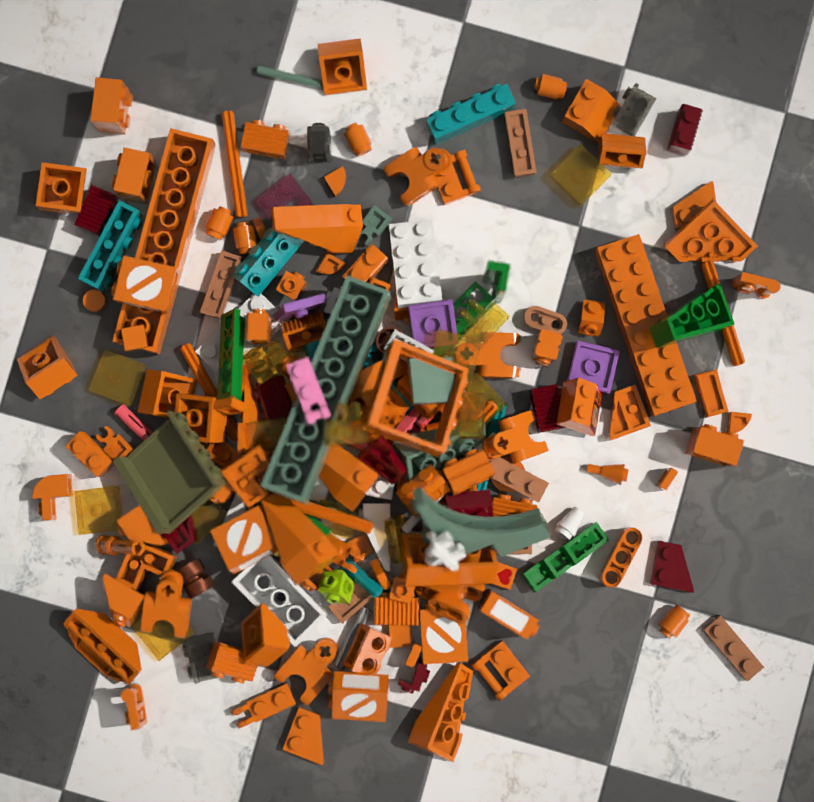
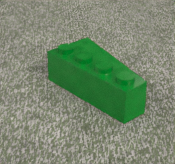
[649,283,735,349]

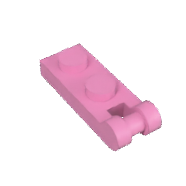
[286,357,331,425]

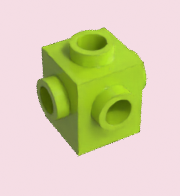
[319,569,355,604]

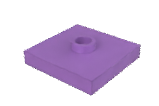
[272,294,327,322]
[408,299,459,348]
[567,340,620,394]

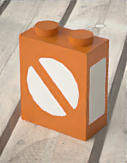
[112,256,180,314]
[210,505,278,574]
[478,589,539,640]
[420,604,468,664]
[328,671,389,722]

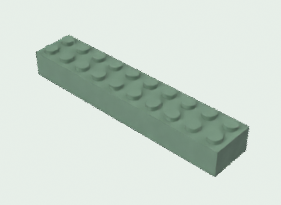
[261,275,391,506]

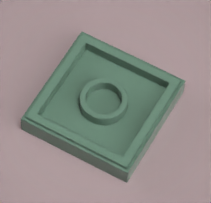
[407,357,455,405]

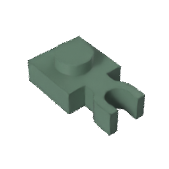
[359,205,393,246]

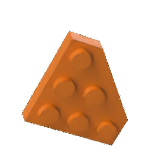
[664,199,758,262]

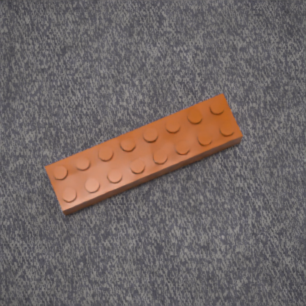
[594,234,697,417]

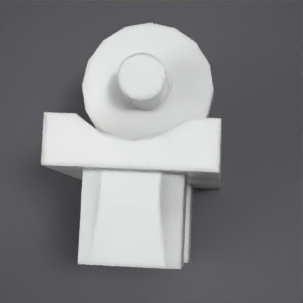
[425,531,466,572]

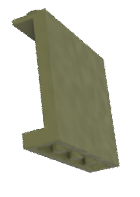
[113,411,227,534]

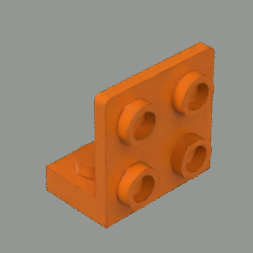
[356,389,409,442]

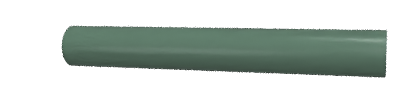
[257,66,322,89]

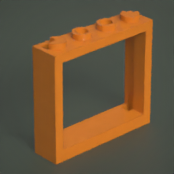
[362,339,469,457]

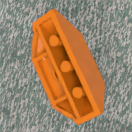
[63,609,142,685]

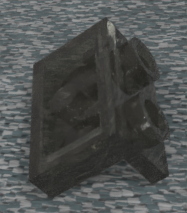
[183,632,219,684]

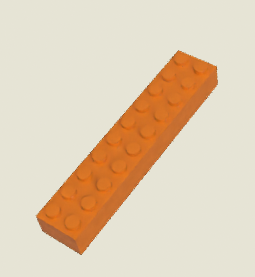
[112,128,216,355]

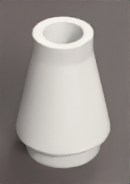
[554,507,585,541]

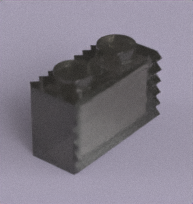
[307,123,331,163]

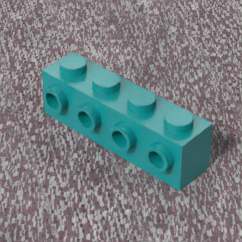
[426,84,516,145]
[78,200,144,292]
[232,226,304,297]

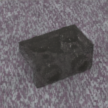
[611,83,657,136]

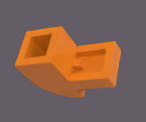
[32,474,73,521]

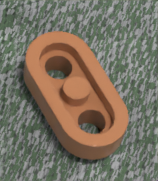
[524,306,567,334]

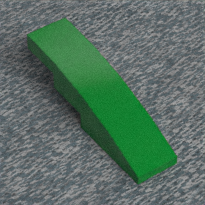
[521,522,609,593]

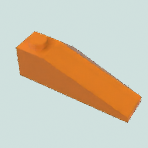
[271,204,363,254]
[237,365,273,454]
[319,441,380,512]
[261,493,338,586]
[408,662,473,762]

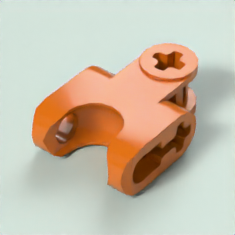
[383,147,451,206]
[454,332,521,379]
[482,410,549,464]
[141,570,192,639]
[415,584,486,624]
[274,638,338,706]

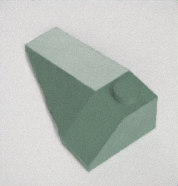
[393,420,486,483]

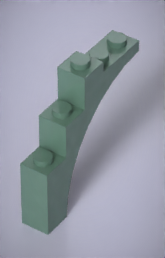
[411,487,551,557]

